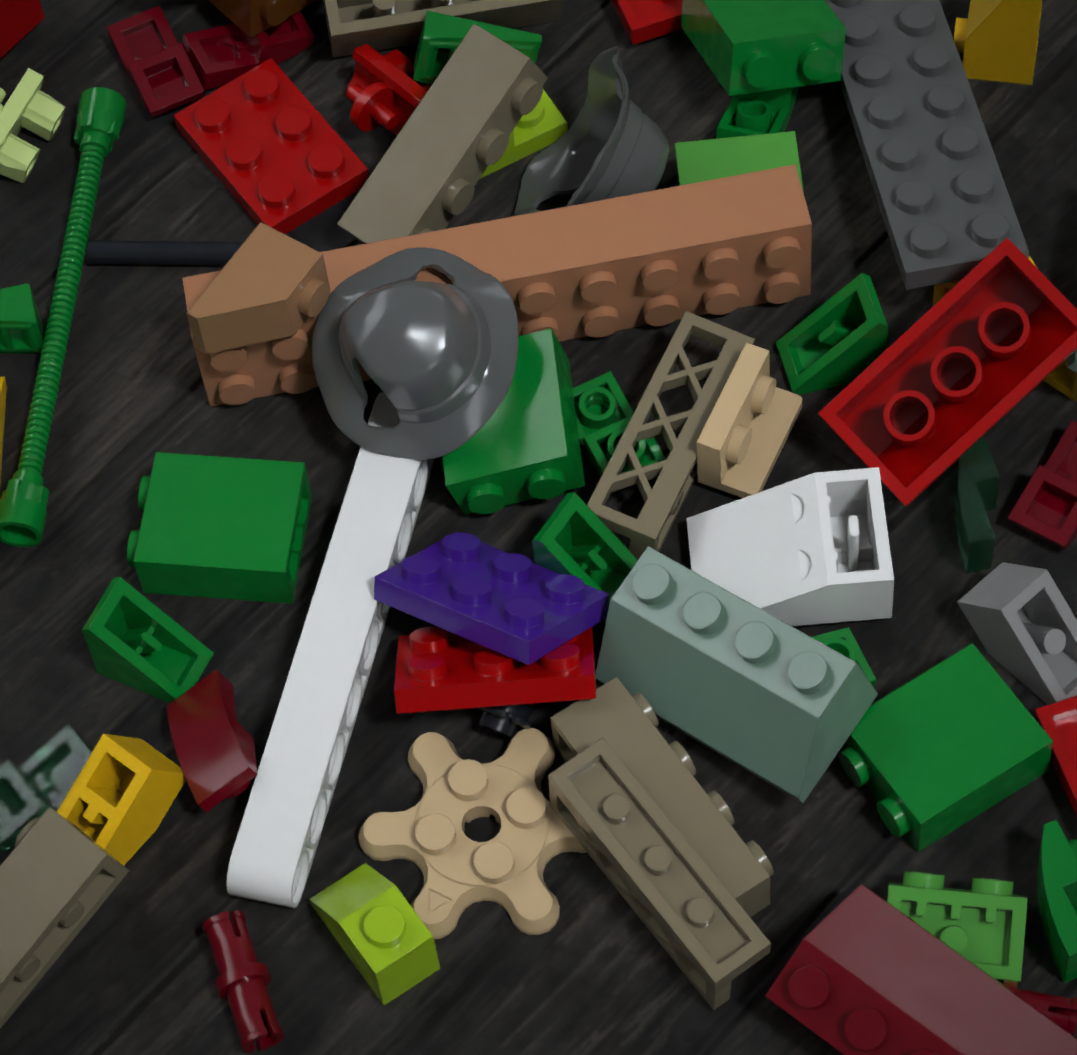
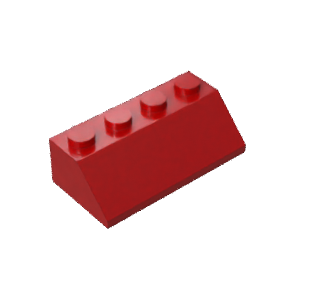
[818,238,1077,507]

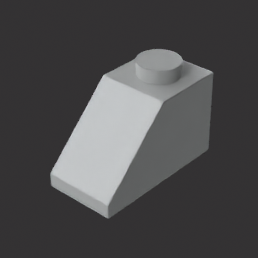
[957,562,1077,705]

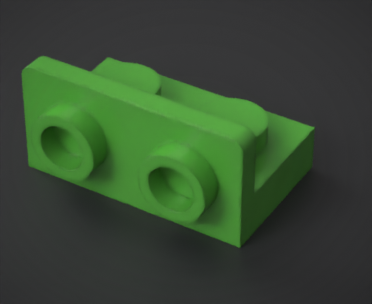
[887,871,1028,981]

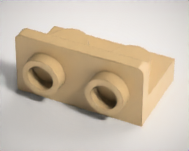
[696,343,802,498]

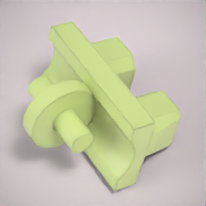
[0,68,66,183]

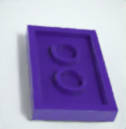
[374,532,610,665]

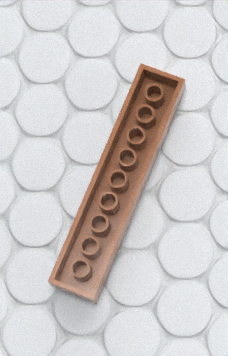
[182,164,812,407]

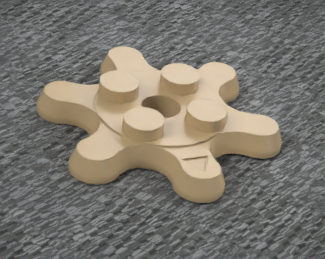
[358,728,587,939]

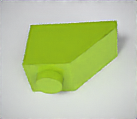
[309,863,441,1006]

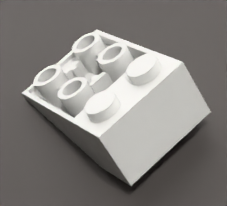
[686,467,894,626]

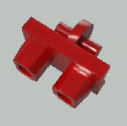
[345,43,432,136]

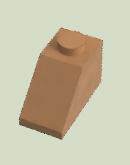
[187,222,330,354]

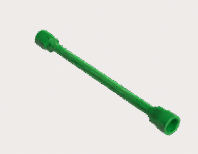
[0,87,127,547]

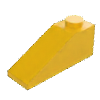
[954,0,1043,85]
[57,733,186,866]

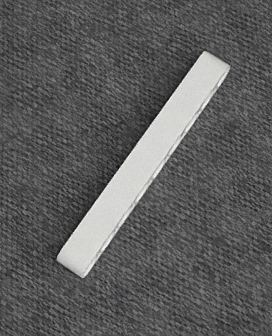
[226,392,435,908]

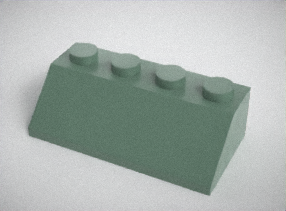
[595,546,878,803]

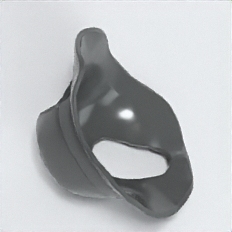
[512,46,669,217]
[312,247,518,460]

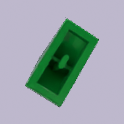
[776,273,888,395]
[532,492,638,623]
[82,577,214,703]

